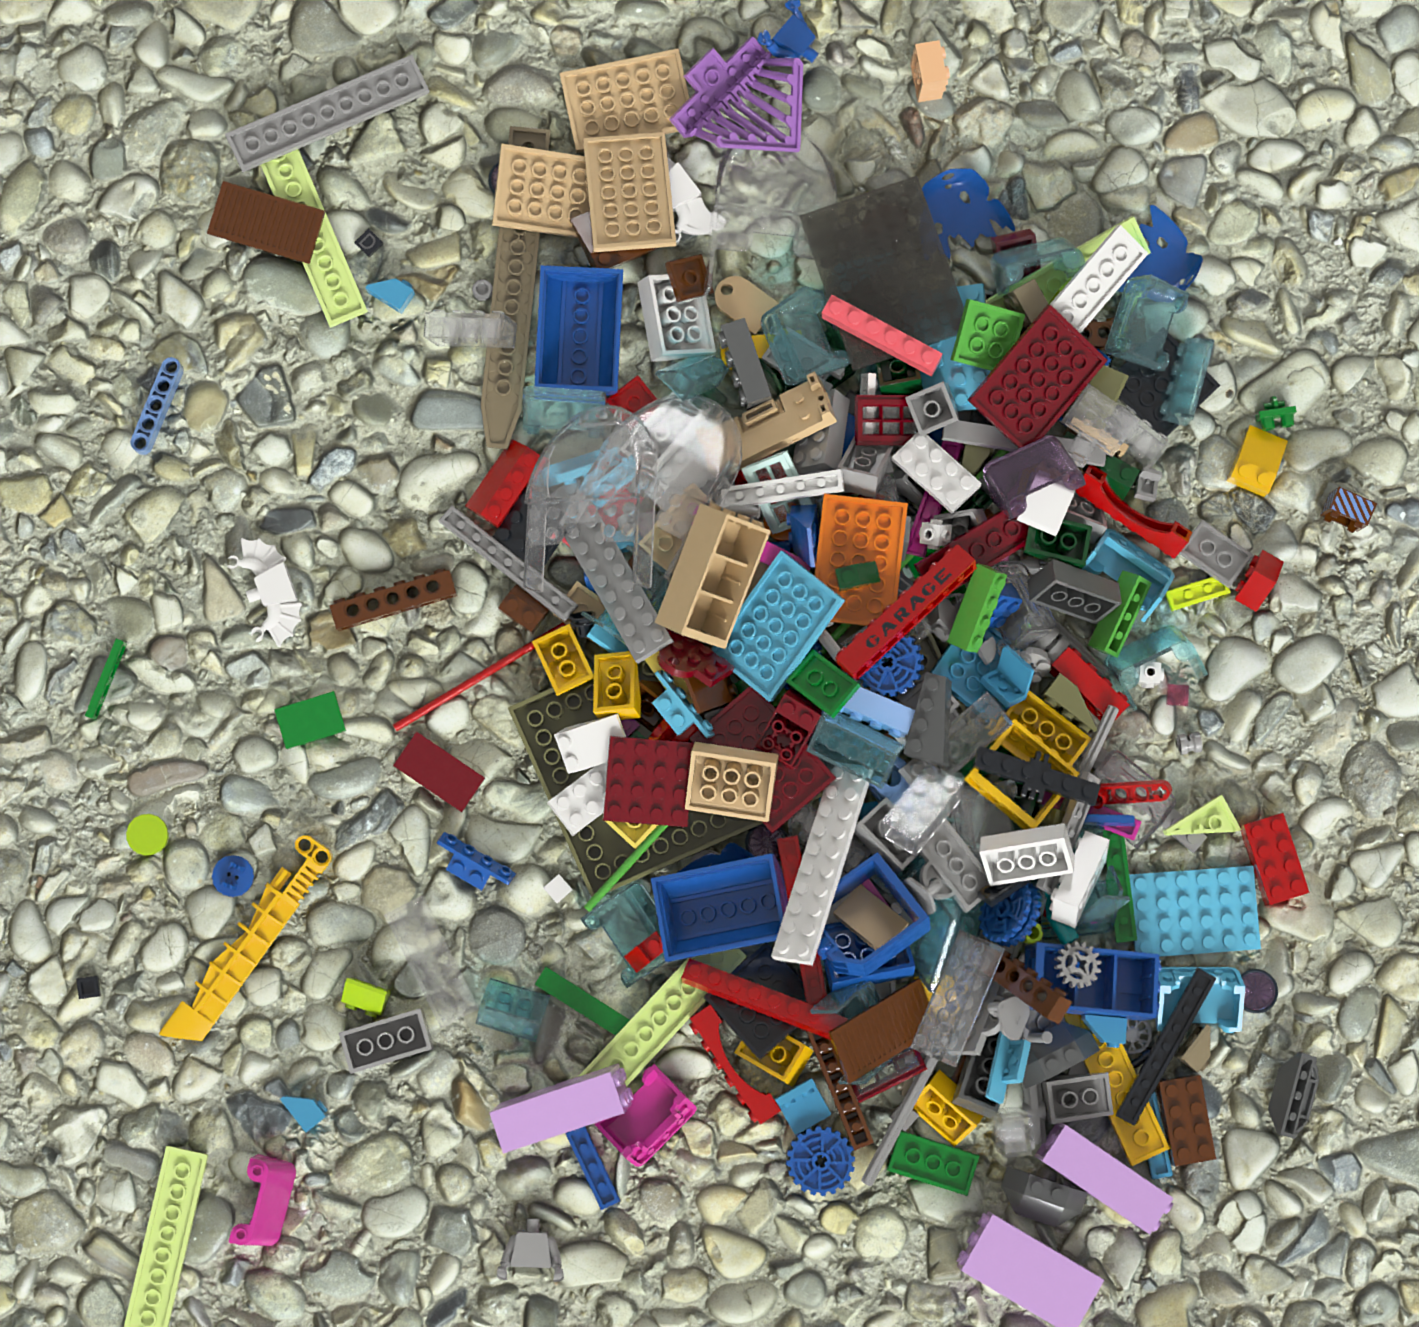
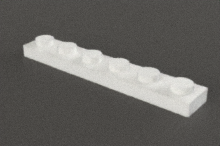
[718,469,844,510]

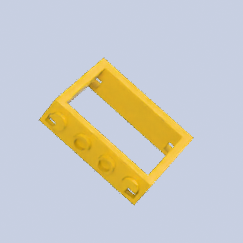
[963,719,1080,830]

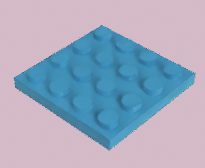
[930,627,1033,727]

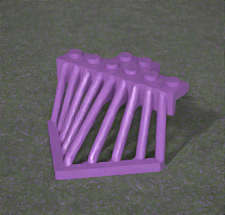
[669,37,803,152]

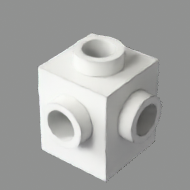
[919,519,952,550]
[1133,658,1164,688]

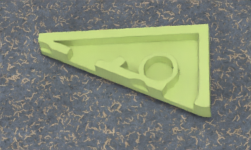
[1163,795,1241,835]

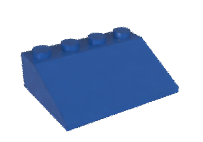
[823,914,915,994]

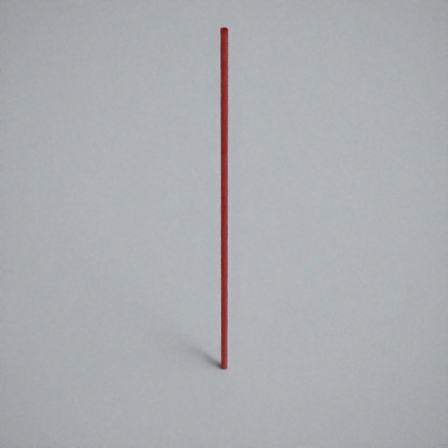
[393,511,762,731]

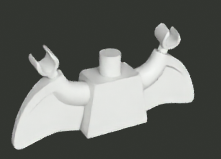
[667,157,724,246]

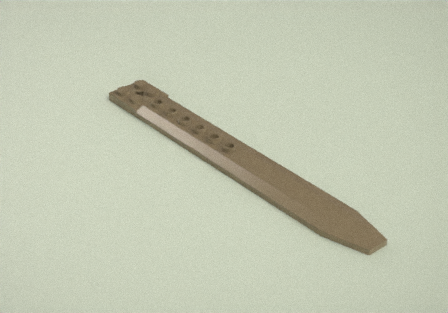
[481,126,551,450]

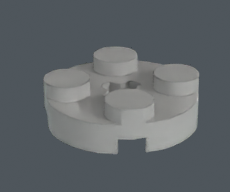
[1016,647,1051,683]

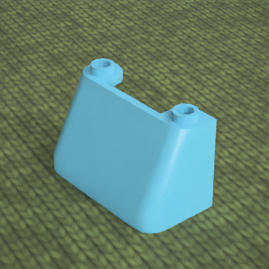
[1155,967,1245,1033]

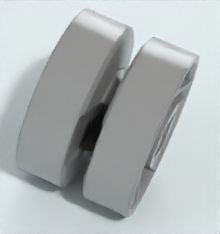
[1031,624,1071,664]

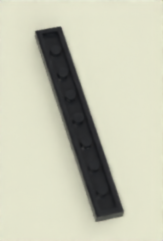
[1115,968,1217,1126]

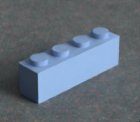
[839,687,915,738]

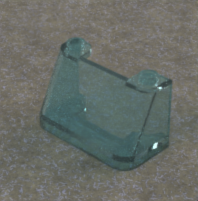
[990,237,1086,295]
[1105,275,1189,371]

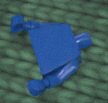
[757,0,819,63]

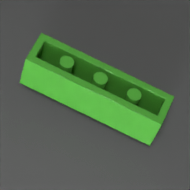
[947,564,1007,653]
[1088,570,1152,658]

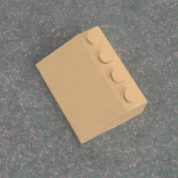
[685,742,779,822]

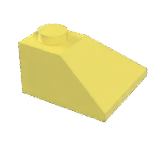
[605,821,658,849]

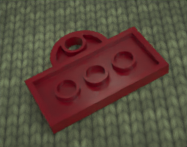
[657,628,735,688]

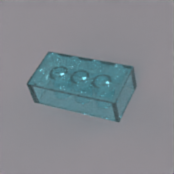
[806,712,904,789]

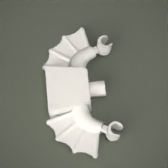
[227,538,302,647]

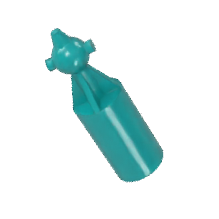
[1038,888,1080,945]

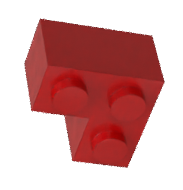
[1235,549,1284,612]

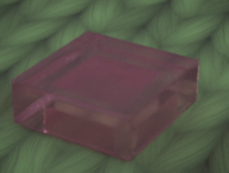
[1166,684,1189,707]

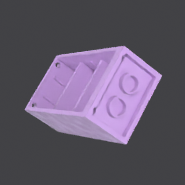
[489,1063,634,1154]
[1034,1123,1173,1234]
[956,1211,1104,1327]

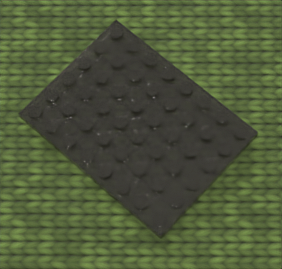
[799,175,964,371]

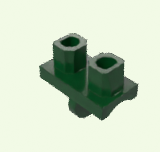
[955,488,996,512]

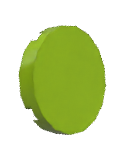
[126,814,169,856]

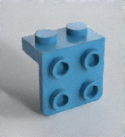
[980,646,1034,709]

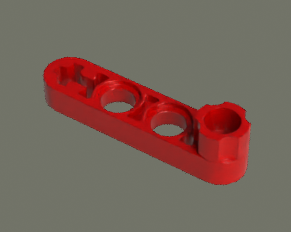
[1093,780,1172,809]

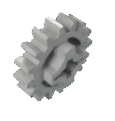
[1054,941,1101,989]

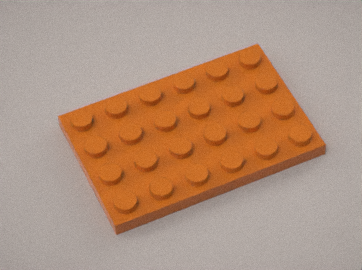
[815,494,908,626]

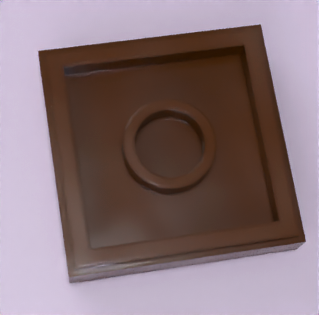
[665,254,714,303]

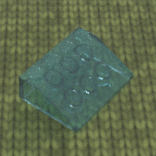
[911,897,958,993]

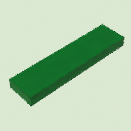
[85,638,127,720]

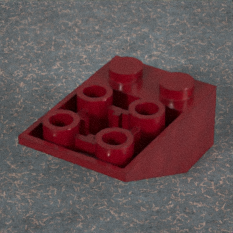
[755,688,825,768]

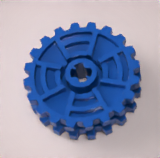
[858,633,924,697]
[979,883,1041,947]
[786,1126,855,1196]

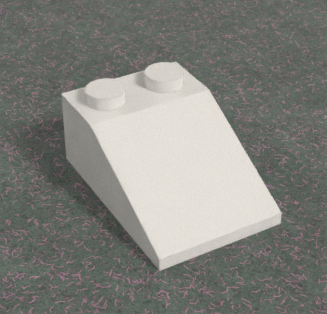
[554,713,626,774]

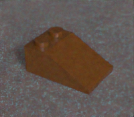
[684,674,738,714]

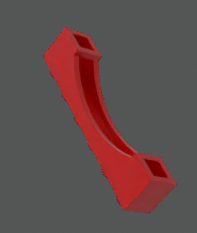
[1074,465,1192,559]
[689,1005,781,1125]

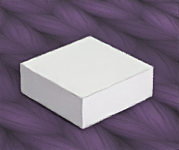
[544,874,573,903]

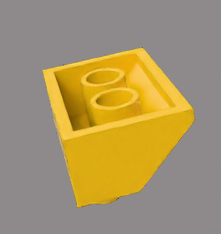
[913,1069,984,1147]

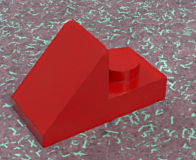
[624,930,663,973]

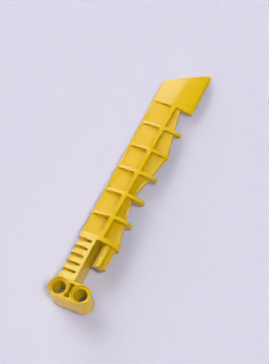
[159,835,333,1041]

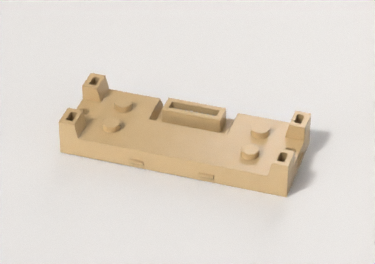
[695,371,837,480]

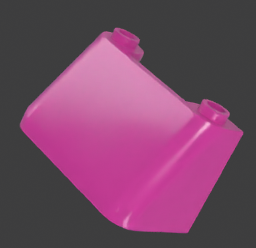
[594,1064,697,1167]
[228,1154,296,1246]

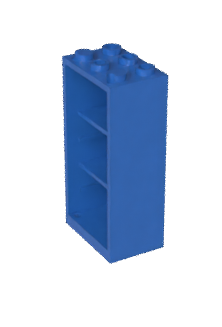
[1024,942,1162,1021]

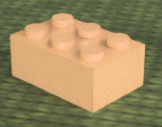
[910,40,950,103]

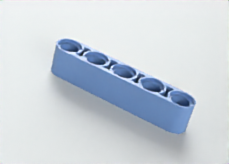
[130,357,184,455]

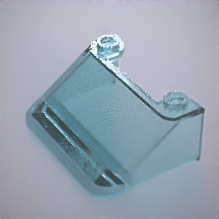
[761,286,852,386]
[523,386,608,439]
[580,883,666,988]

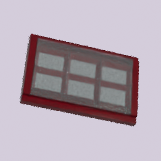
[855,395,928,445]
[850,1043,927,1103]

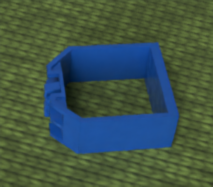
[817,852,931,977]

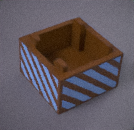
[1320,487,1377,533]

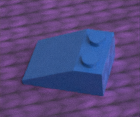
[787,504,819,567]

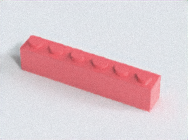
[822,295,943,377]

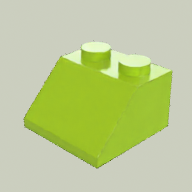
[341,977,391,1018]

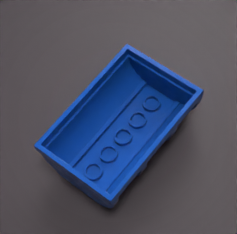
[534,265,624,397]
[651,853,788,962]

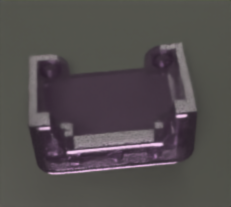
[983,435,1086,519]

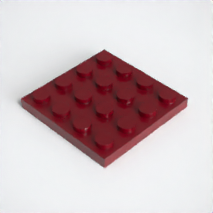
[603,736,694,827]

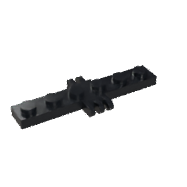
[973,746,1100,806]

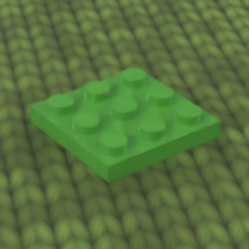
[951,299,1025,371]

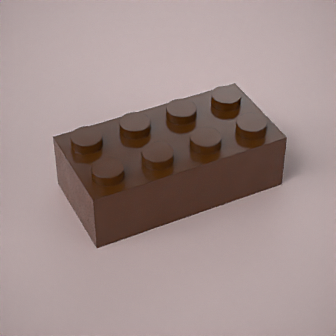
[1156,1074,1216,1167]

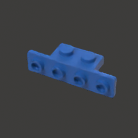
[437,832,516,891]

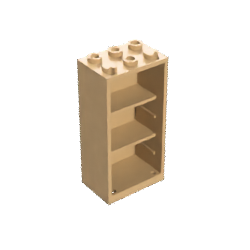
[654,503,771,649]

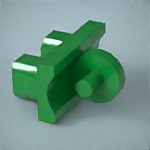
[1255,396,1297,431]

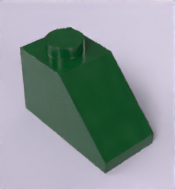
[834,561,881,592]

